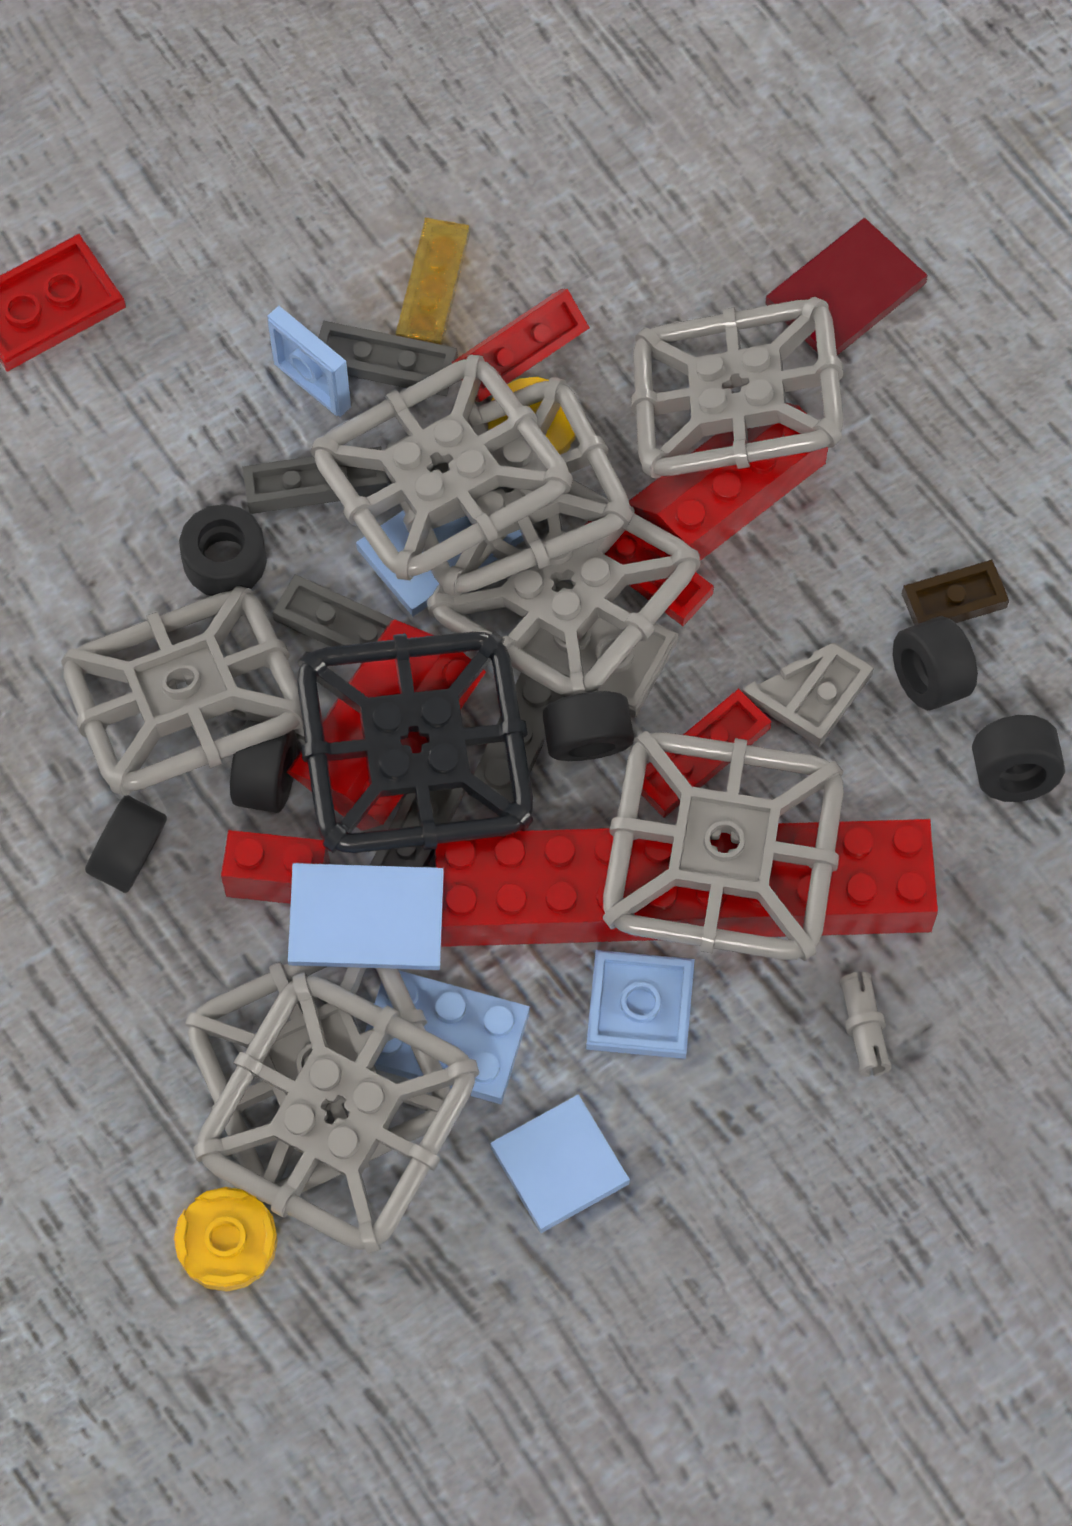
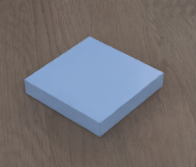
[267,306,351,417]
[586,950,695,1059]
[490,1094,630,1233]

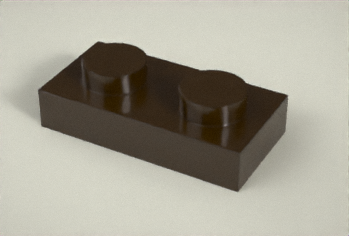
[901,560,1009,625]

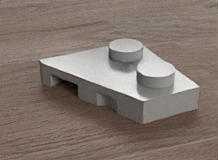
[743,642,874,747]

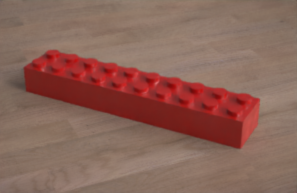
[435,819,938,947]

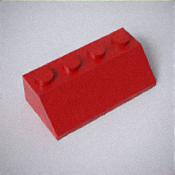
[629,403,828,561]
[287,619,486,831]

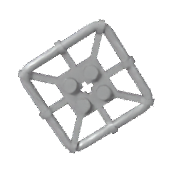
[631,297,844,479]
[311,355,573,580]
[385,377,633,597]
[427,480,701,697]
[61,586,303,796]
[603,731,844,961]
[185,962,451,1203]
[193,972,479,1254]

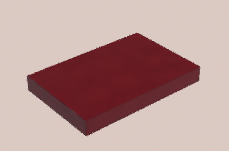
[765,217,928,355]

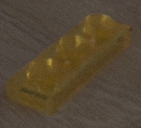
[396,217,470,345]

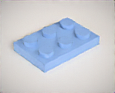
[365,970,530,1105]

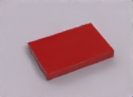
[0,234,126,372]

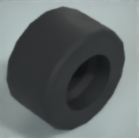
[179,504,267,596]
[892,616,978,711]
[542,691,634,762]
[972,715,1065,802]
[230,720,297,813]
[85,795,167,893]

